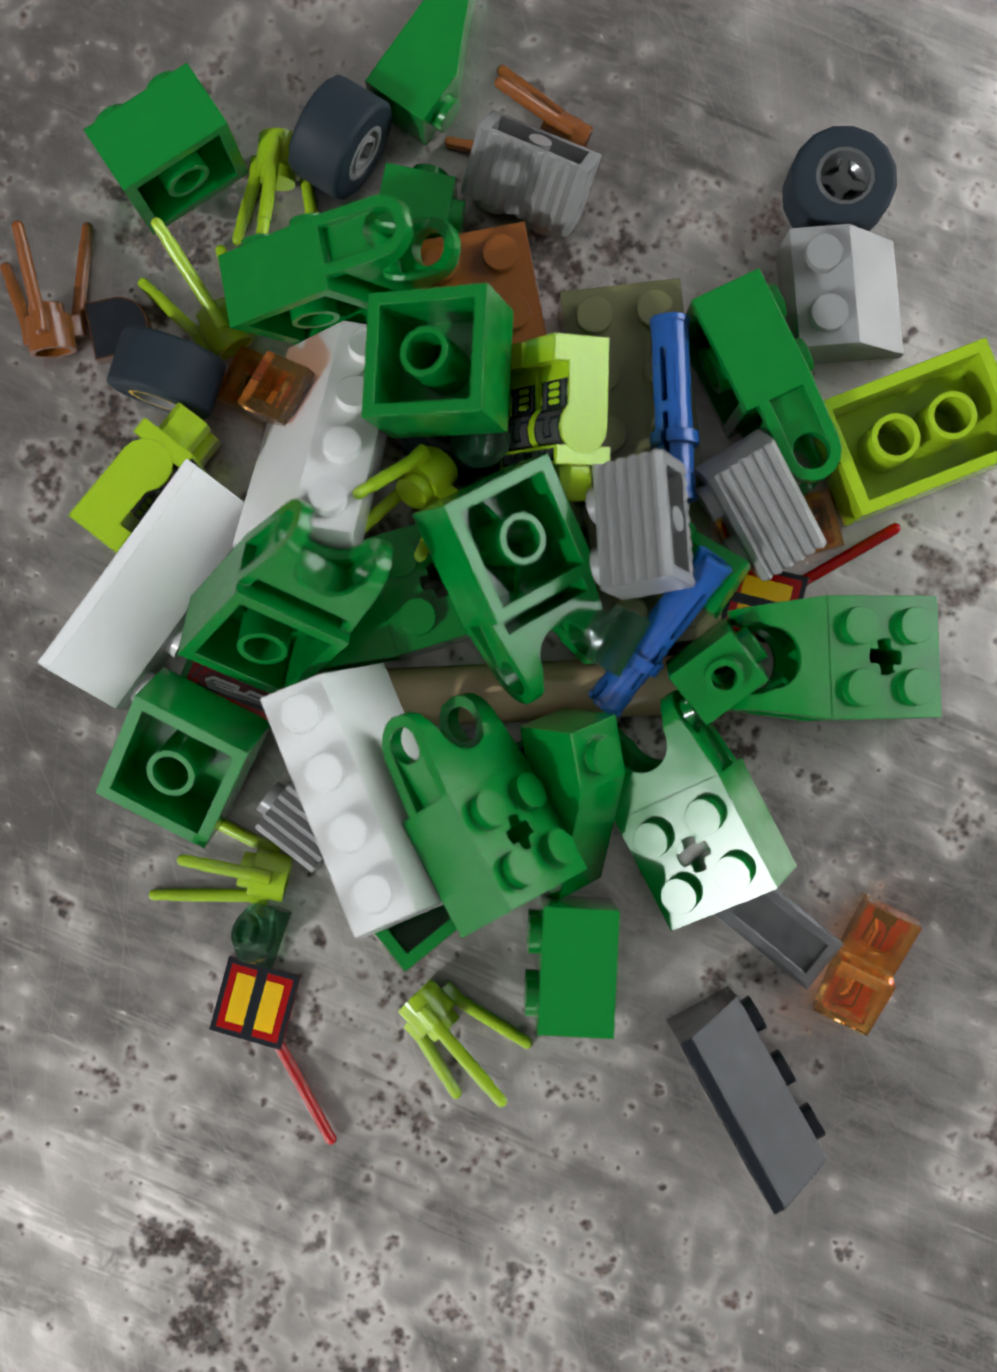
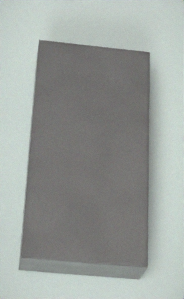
[715,889,844,990]

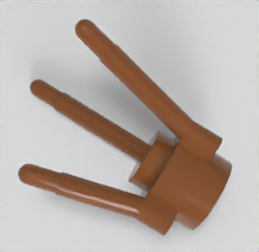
[444,64,594,154]
[0,220,93,358]

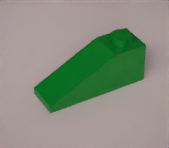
[365,0,475,146]
[519,708,625,900]

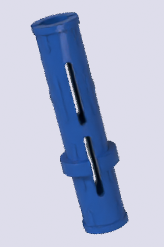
[649,312,700,504]
[588,545,733,717]

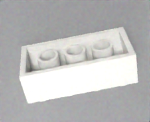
[233,320,388,549]
[38,459,244,710]
[260,663,443,939]

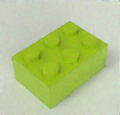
[813,337,997,527]

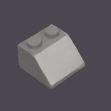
[776,224,904,364]

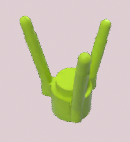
[232,127,318,245]
[137,217,256,360]
[352,444,458,562]
[148,819,294,907]
[397,978,533,1107]

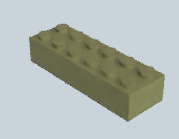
[558,278,722,654]

